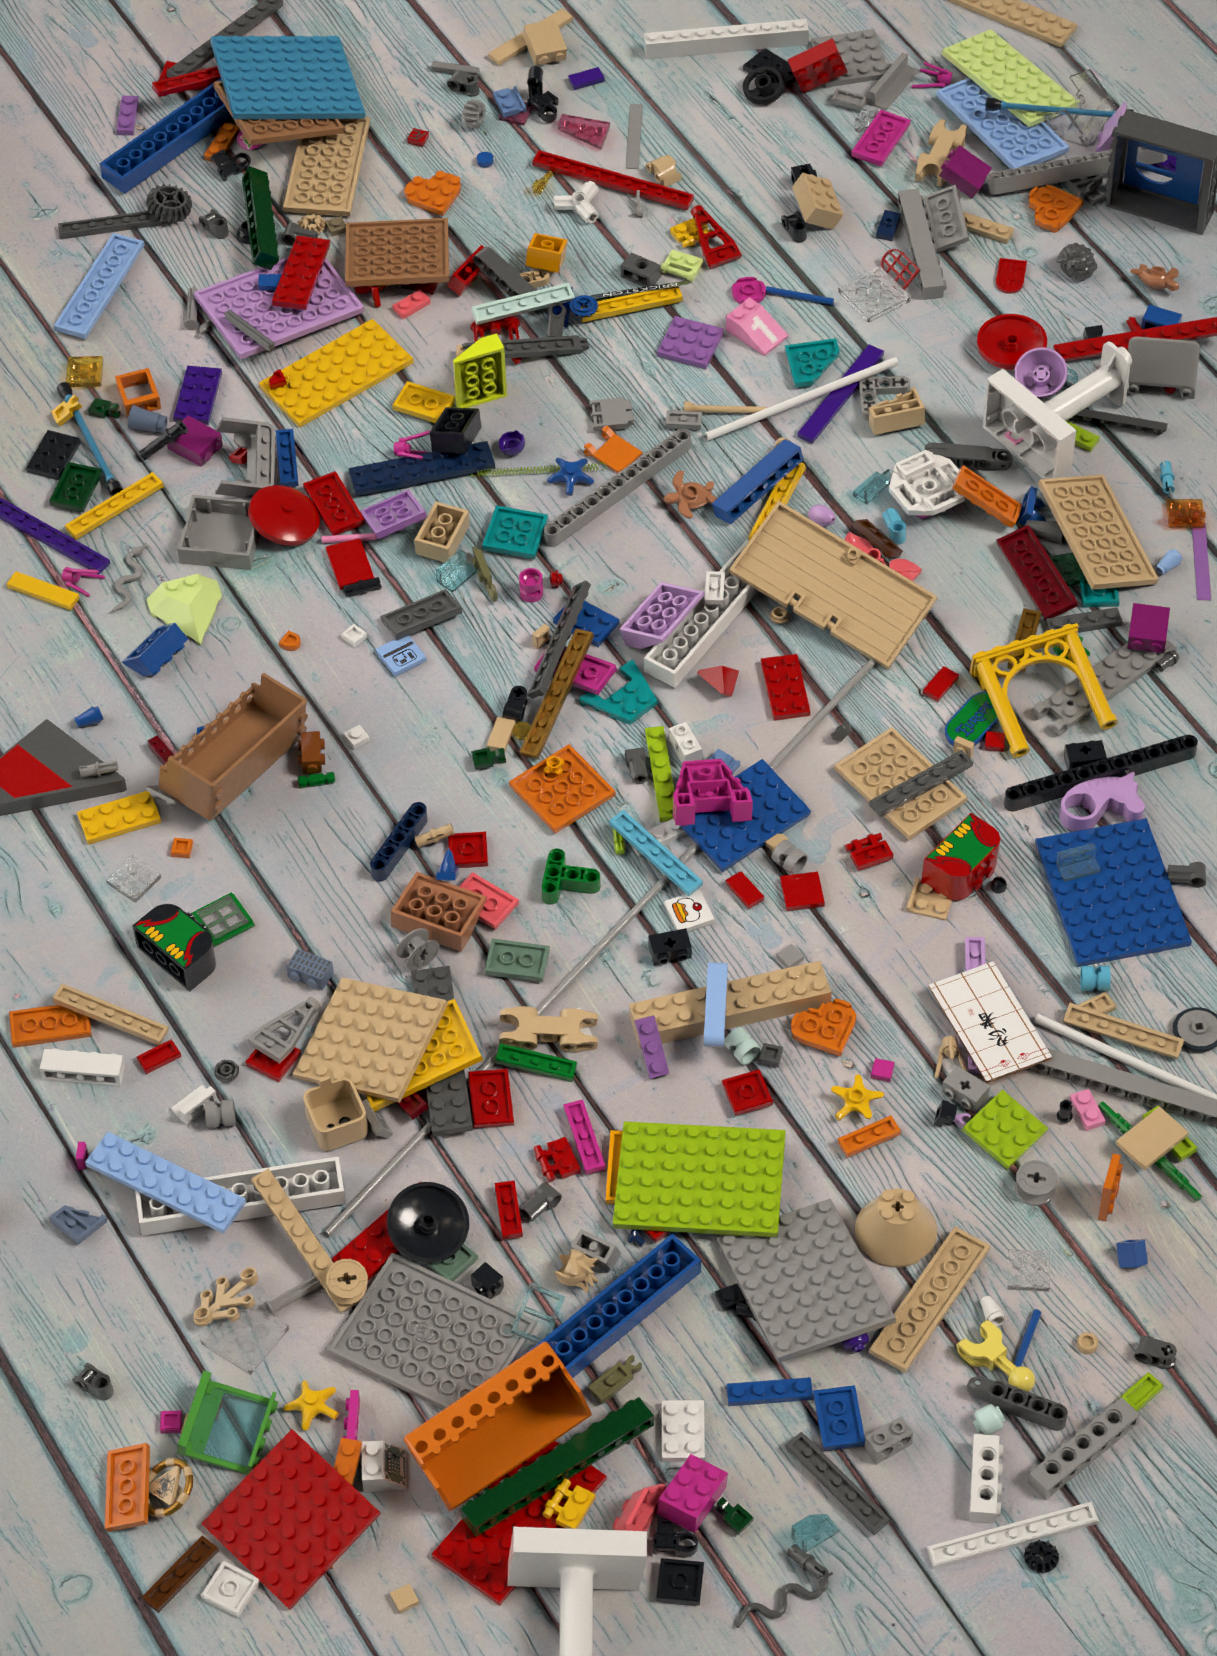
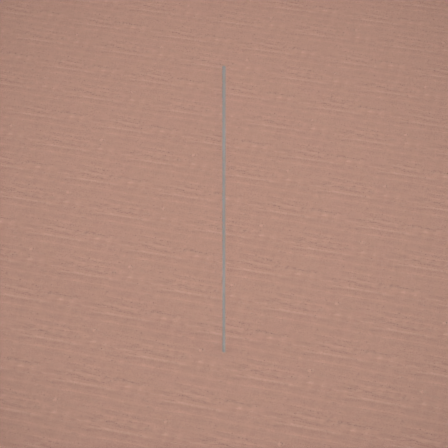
[324,658,876,1237]

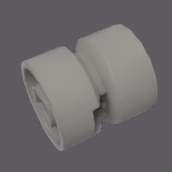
[771,840,808,874]
[205,1099,236,1128]

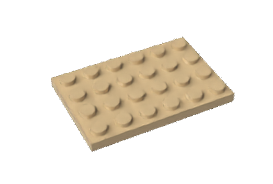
[834,727,967,840]

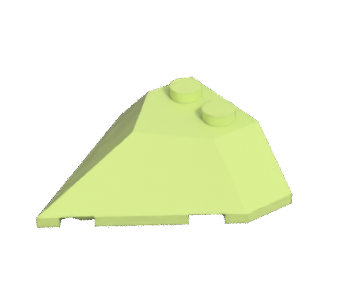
[146,574,222,646]

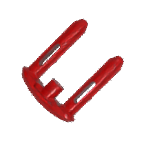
[470,316,522,364]

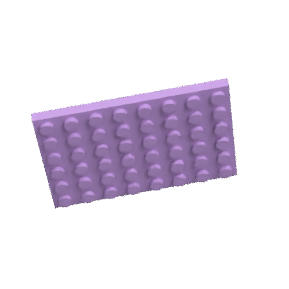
[194,257,364,360]

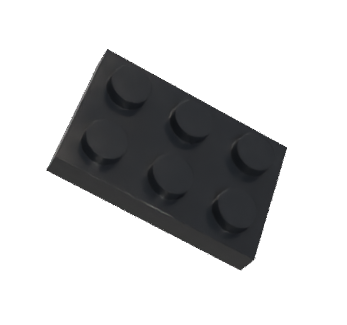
[743,48,796,88]
[26,430,81,480]

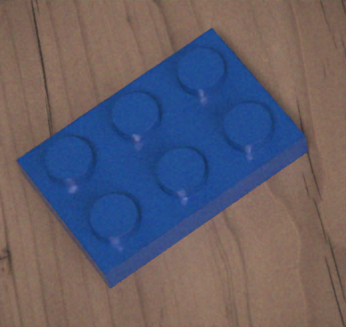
[553,600,620,647]
[813,1385,865,1451]

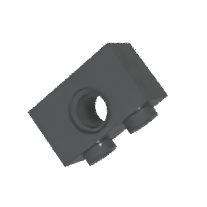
[621,252,661,287]

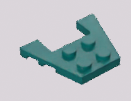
[579,659,657,725]

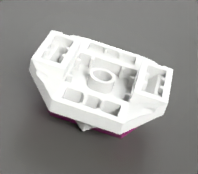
[889,450,966,520]

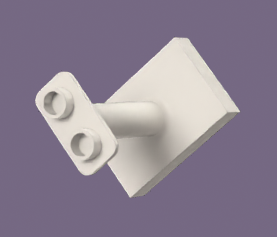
[983,341,1132,479]
[508,1527,647,1656]

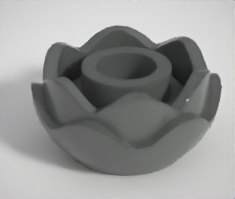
[831,721,852,742]
[214,1060,239,1083]

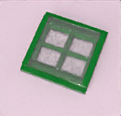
[191,892,255,947]

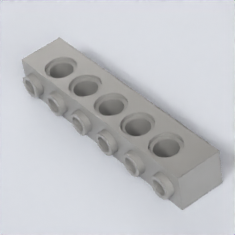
[1028,1397,1140,1500]

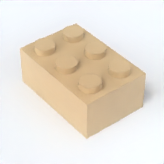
[792,173,844,230]
[414,501,470,564]

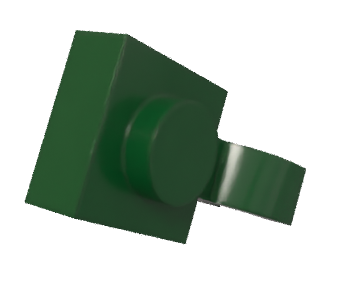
[88,398,121,418]
[471,747,506,770]
[716,1497,754,1535]

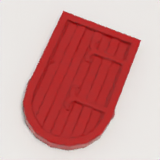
[996,258,1027,294]

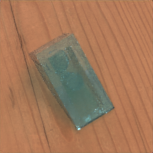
[791,1514,839,1553]

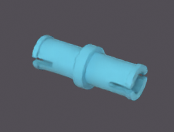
[1160,461,1175,494]

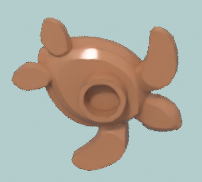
[1130,264,1179,291]
[663,471,717,519]

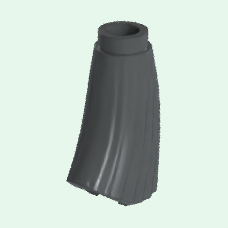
[1025,520,1065,544]

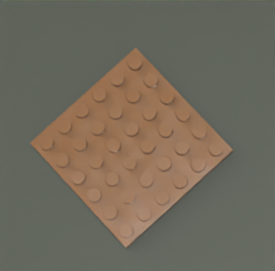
[214,81,344,145]
[345,218,449,287]

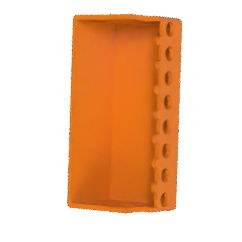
[404,1342,592,1511]

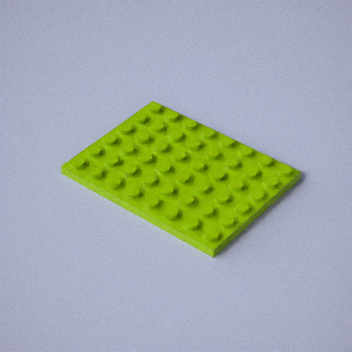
[613,1121,786,1237]

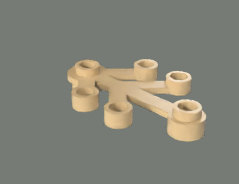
[193,1267,259,1326]

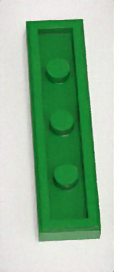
[495,1043,577,1082]

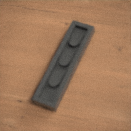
[1046,607,1123,633]

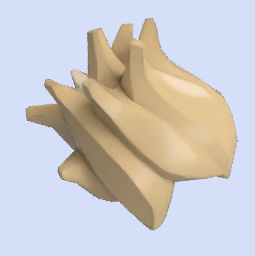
[555,1249,599,1293]

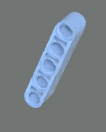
[704,962,728,1047]

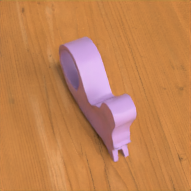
[1059,772,1145,831]

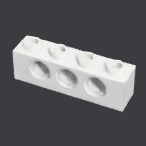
[969,1434,1003,1523]

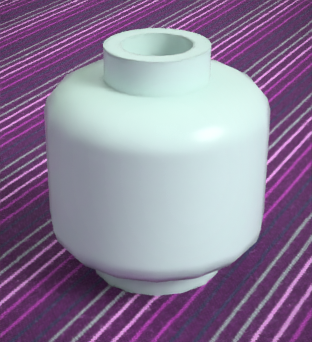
[972,1404,1006,1435]

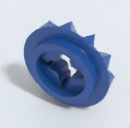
[570,295,598,318]

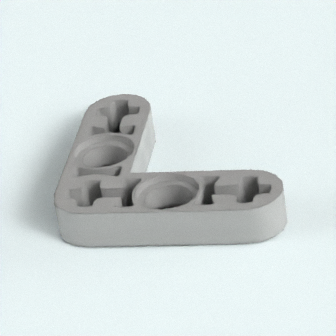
[859,376,910,421]

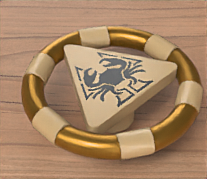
[148,1458,194,1518]

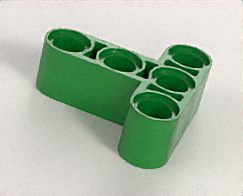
[542,848,601,905]

